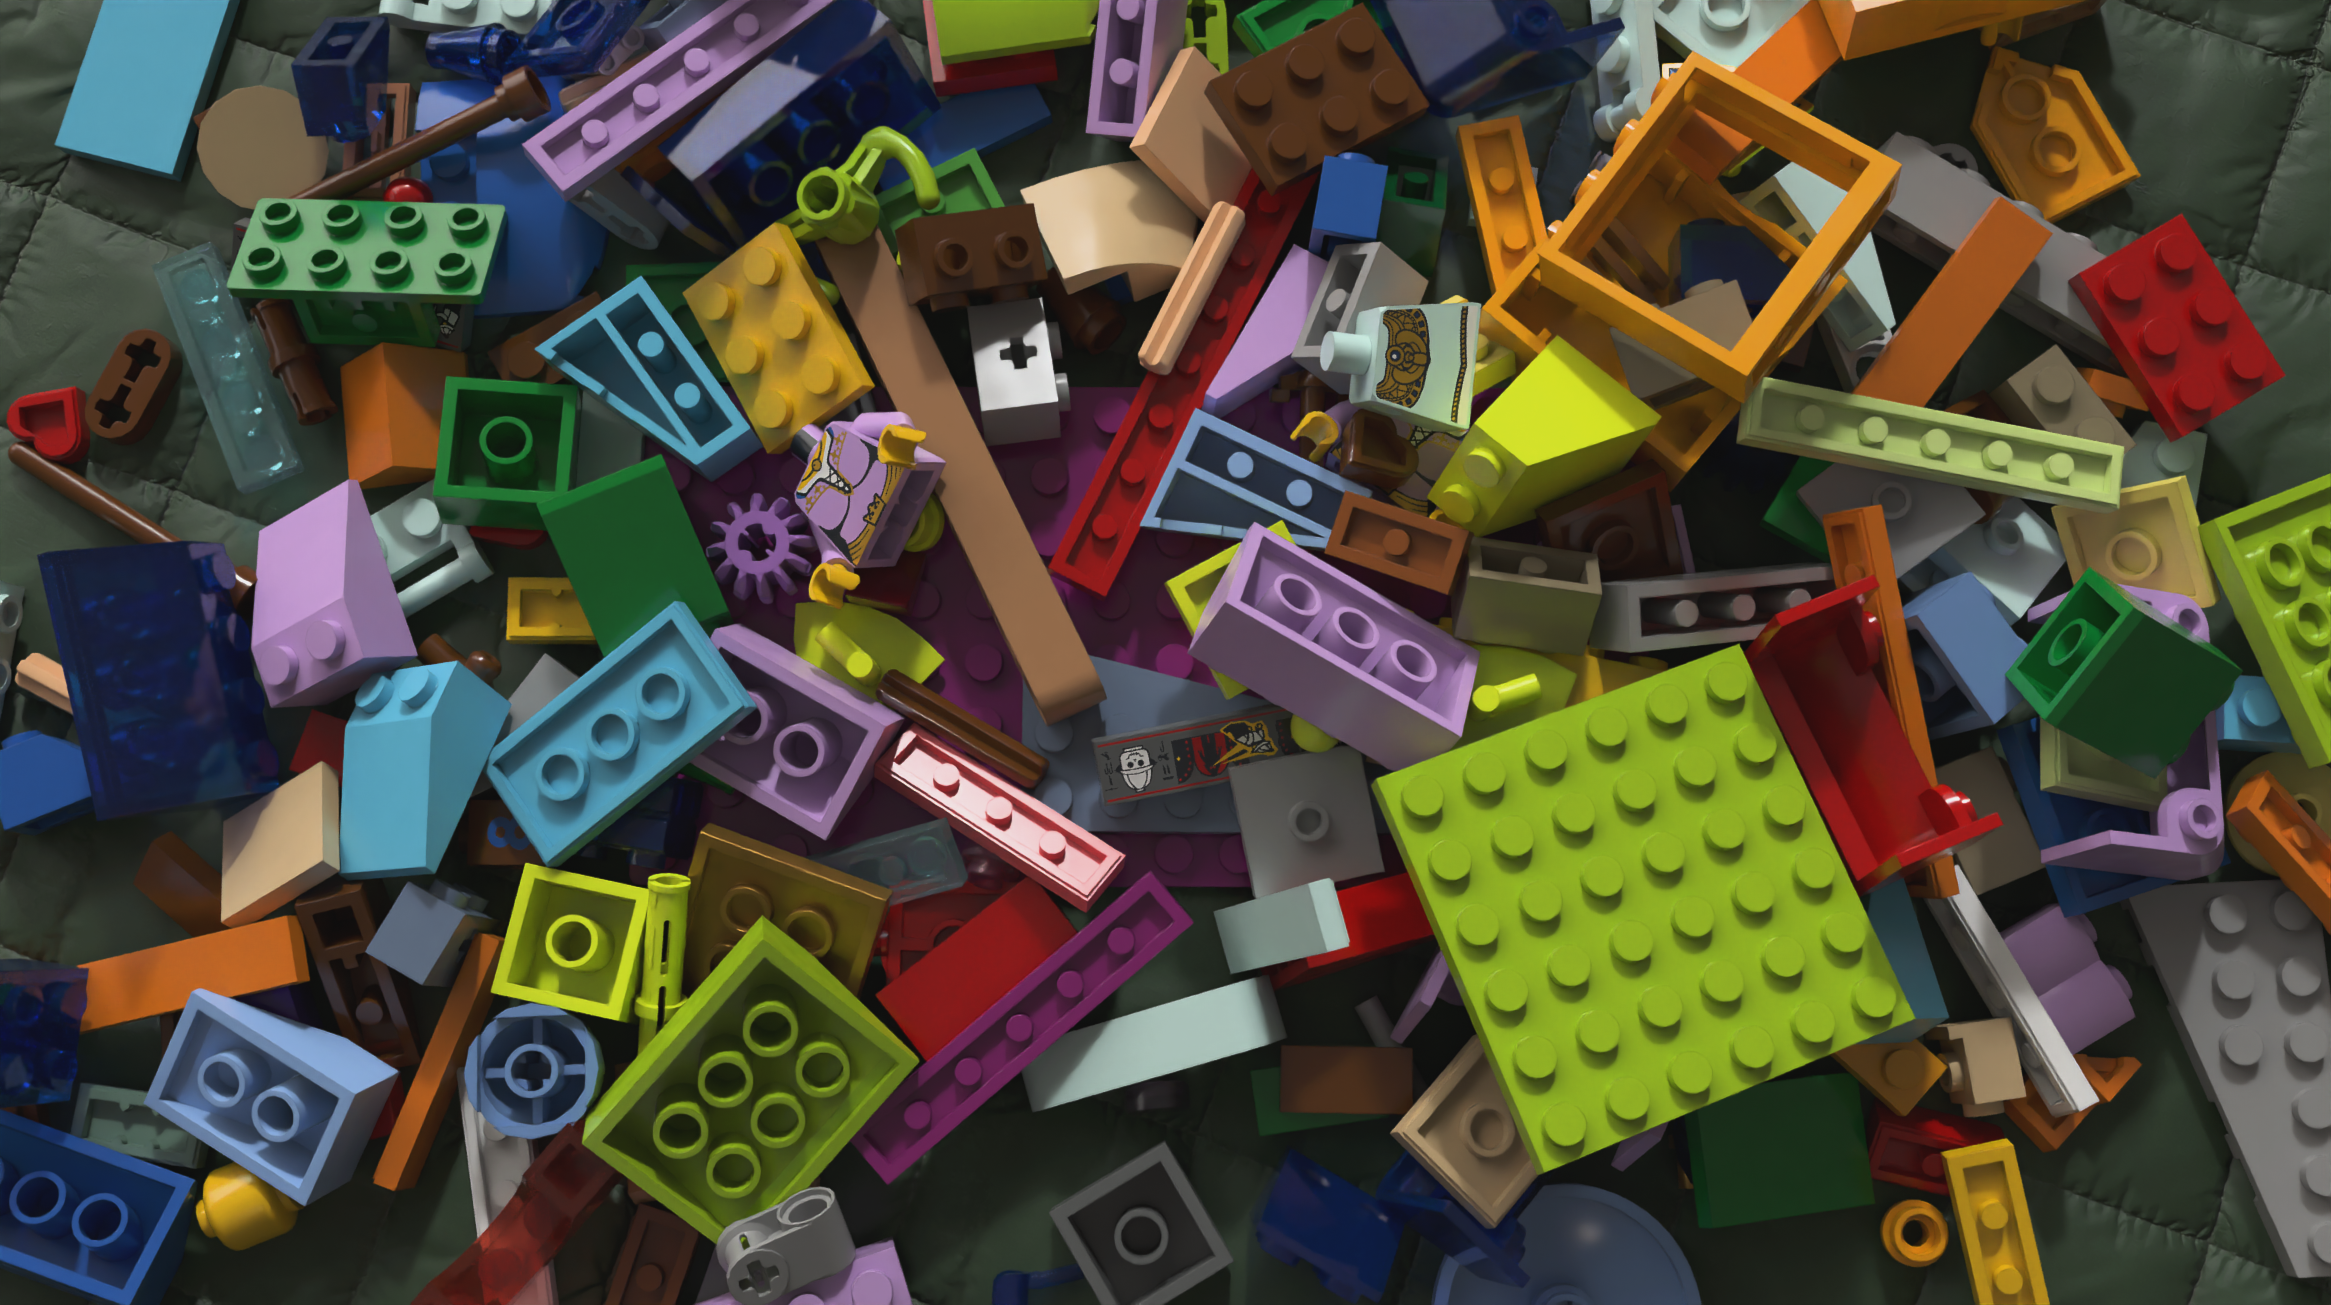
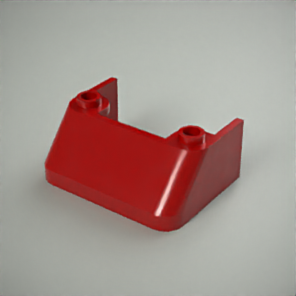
[1744,574,2004,898]

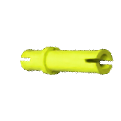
[633,873,691,1055]

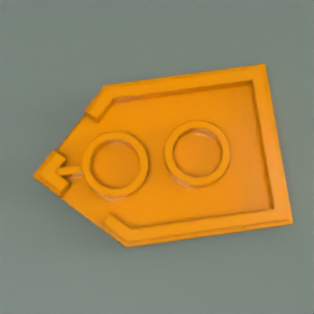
[1970,46,2141,224]

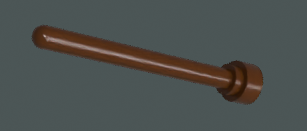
[287,65,551,200]
[8,441,258,621]

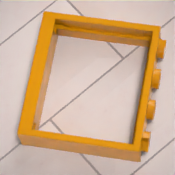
[1537,51,1902,404]

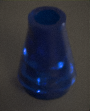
[425,22,524,86]

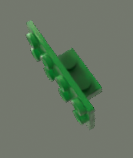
[227,198,508,347]

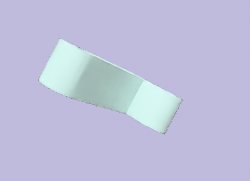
[1021,974,1287,1112]

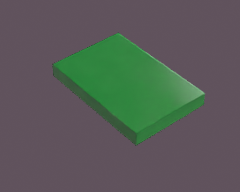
[1684,1071,1875,1228]

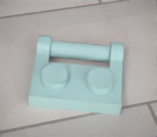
[370,478,495,619]

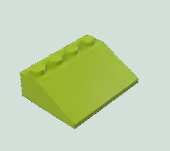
[582,915,919,1250]

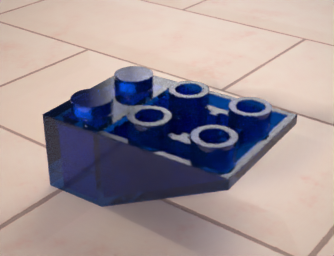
[1249,1146,1407,1305]

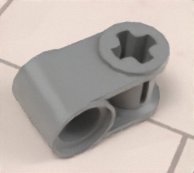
[716,1187,856,1305]

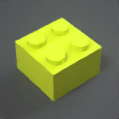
[491,863,649,1025]

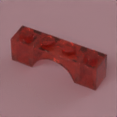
[410,1119,624,1305]

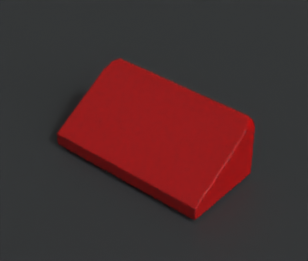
[1866,1097,2005,1197]

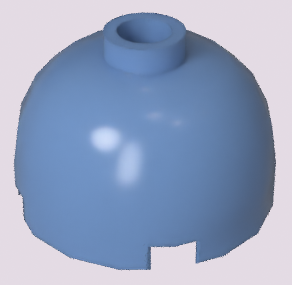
[464,1003,606,1139]

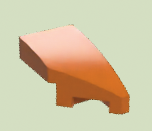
[2003,1054,2142,1153]

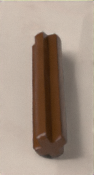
[875,669,1050,790]

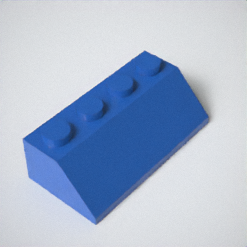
[0,1109,198,1305]

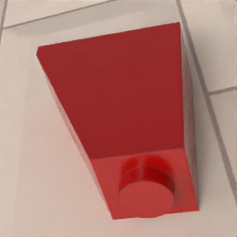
[1260,872,1436,992]

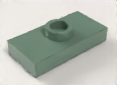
[70,1083,209,1169]

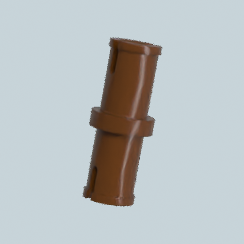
[250,298,338,426]

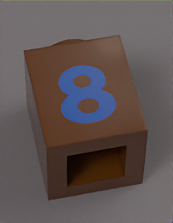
[458,800,561,869]

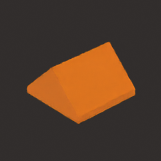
[340,342,469,489]

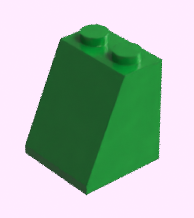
[536,454,734,658]
[2005,567,2243,779]

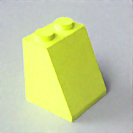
[1427,335,1662,537]

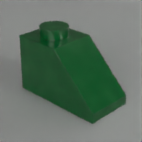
[1375,146,1449,277]

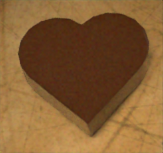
[1339,409,1419,489]

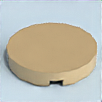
[197,85,329,210]

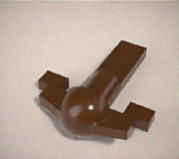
[1269,368,1349,468]

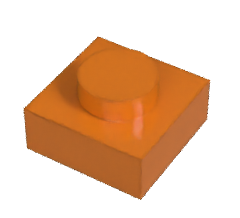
[2077,367,2149,419]

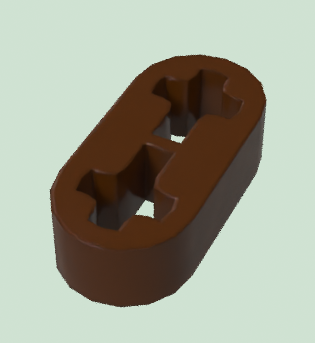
[85,328,183,446]

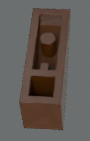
[294,873,424,1068]

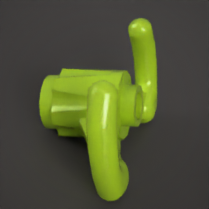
[775,126,940,306]

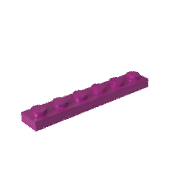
[850,870,1194,1185]

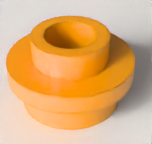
[1880,1199,1949,1267]

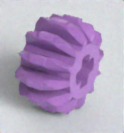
[706,493,818,604]

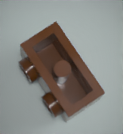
[895,203,1048,313]

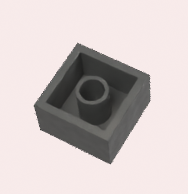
[1049,1140,1234,1305]

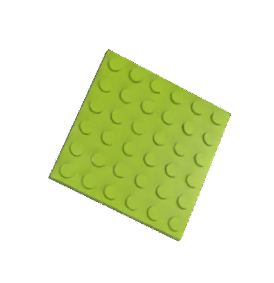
[1371,644,1916,1175]

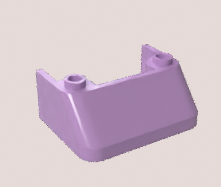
[2027,584,2224,881]

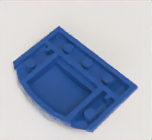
[415,74,610,319]

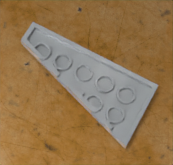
[2119,879,2331,1278]

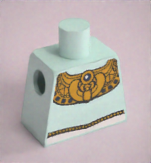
[1320,302,1481,432]

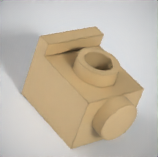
[1925,1017,2027,1117]

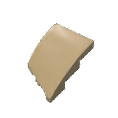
[1020,160,1198,302]

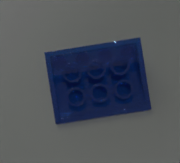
[37,541,280,821]

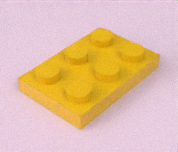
[683,222,875,454]

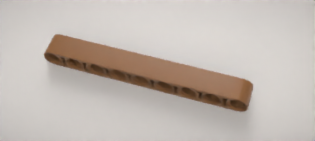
[814,225,1107,727]

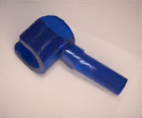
[992,1263,1084,1305]

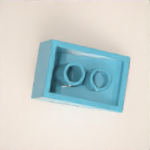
[338,661,512,881]

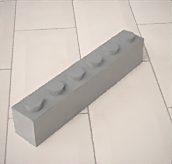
[1871,132,2130,379]

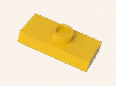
[506,577,598,644]

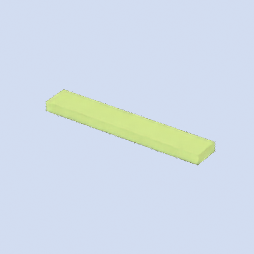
[1736,377,2124,514]

